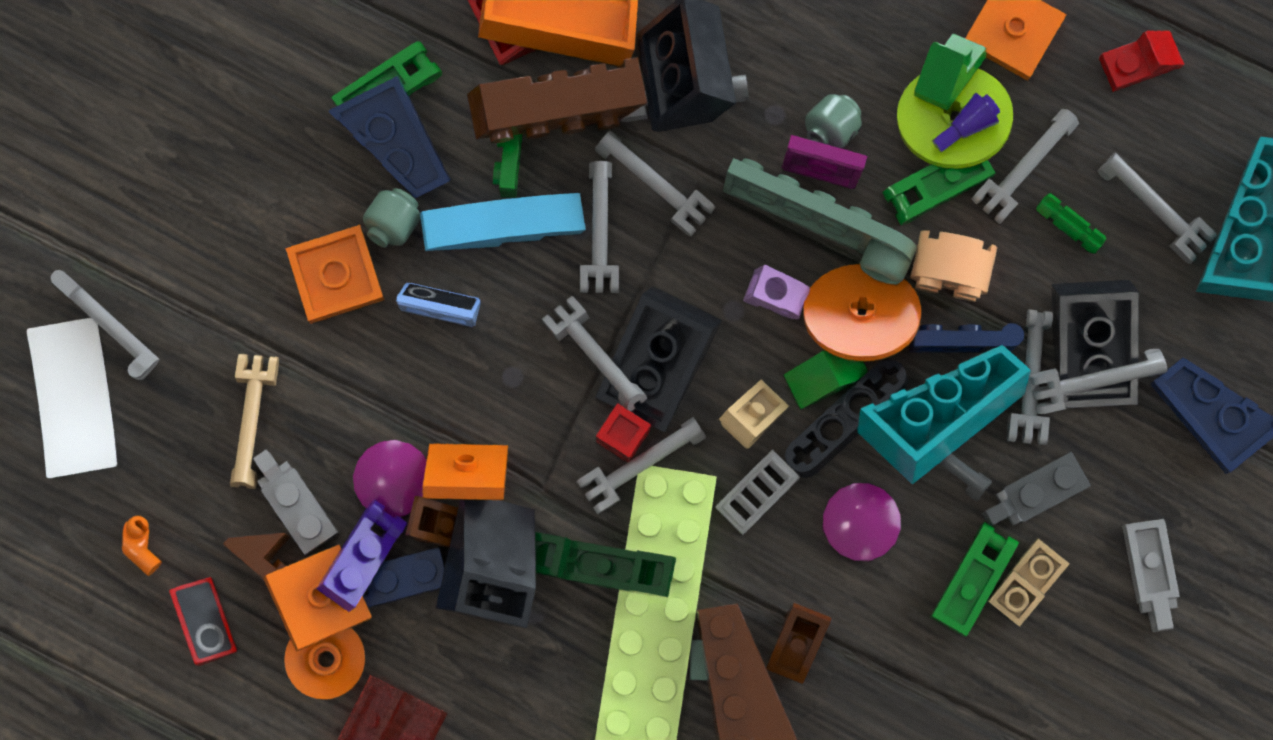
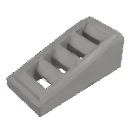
[715,450,800,536]

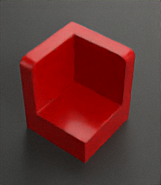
[596,403,651,463]

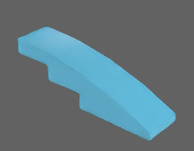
[420,193,586,251]

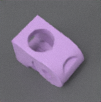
[743,265,810,319]

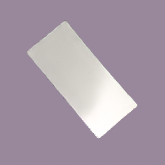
[27,318,117,478]

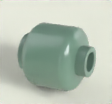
[805,94,862,149]
[363,188,421,247]

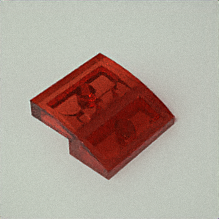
[337,675,448,740]

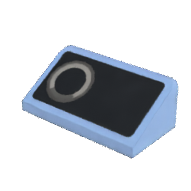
[396,283,481,327]

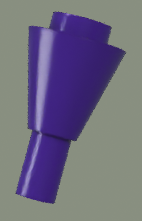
[932,93,1000,153]

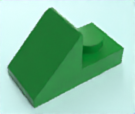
[914,34,986,111]

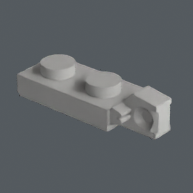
[253,449,339,556]
[1122,519,1180,632]

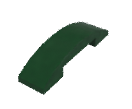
[535,532,676,598]

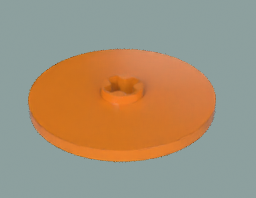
[803,264,921,361]

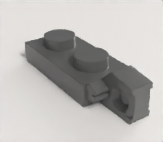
[981,452,1091,526]

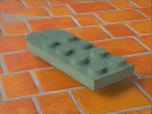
[723,158,917,285]

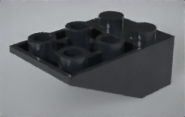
[436,499,536,628]

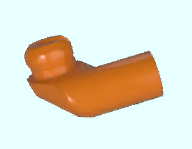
[122,516,162,576]

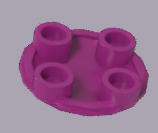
[353,440,427,517]
[822,483,901,562]

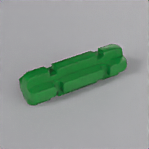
[1036,193,1106,254]

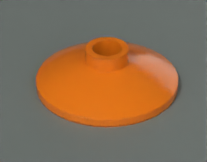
[284,628,365,699]

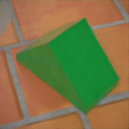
[783,350,868,410]

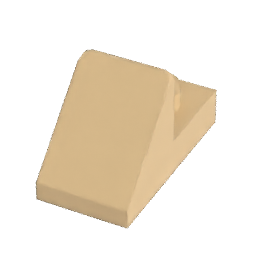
[719,380,789,448]

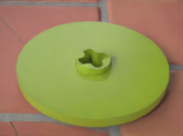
[897,69,1013,169]

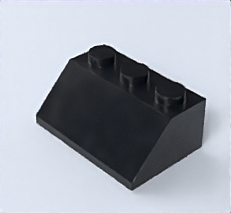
[637,0,736,132]

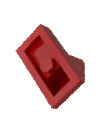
[1099,31,1184,92]

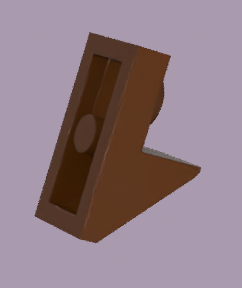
[405,496,458,548]
[223,533,290,579]
[766,603,832,684]

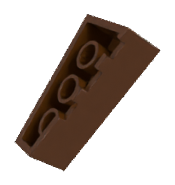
[467,57,647,144]
[696,603,797,740]

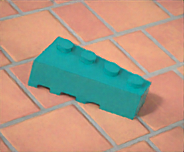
[1196,137,1273,302]
[857,345,1031,485]

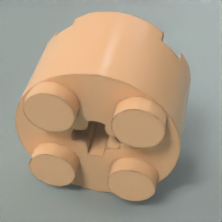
[910,231,997,302]

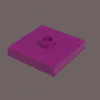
[781,135,867,189]

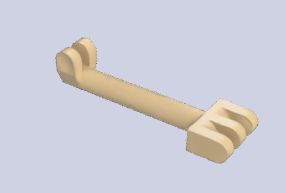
[230,354,279,489]

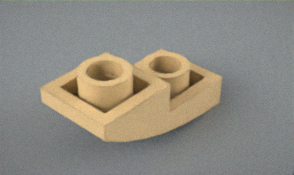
[988,538,1069,627]

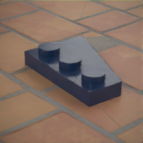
[328,76,451,198]
[1150,358,1273,474]

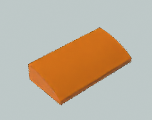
[478,0,638,66]

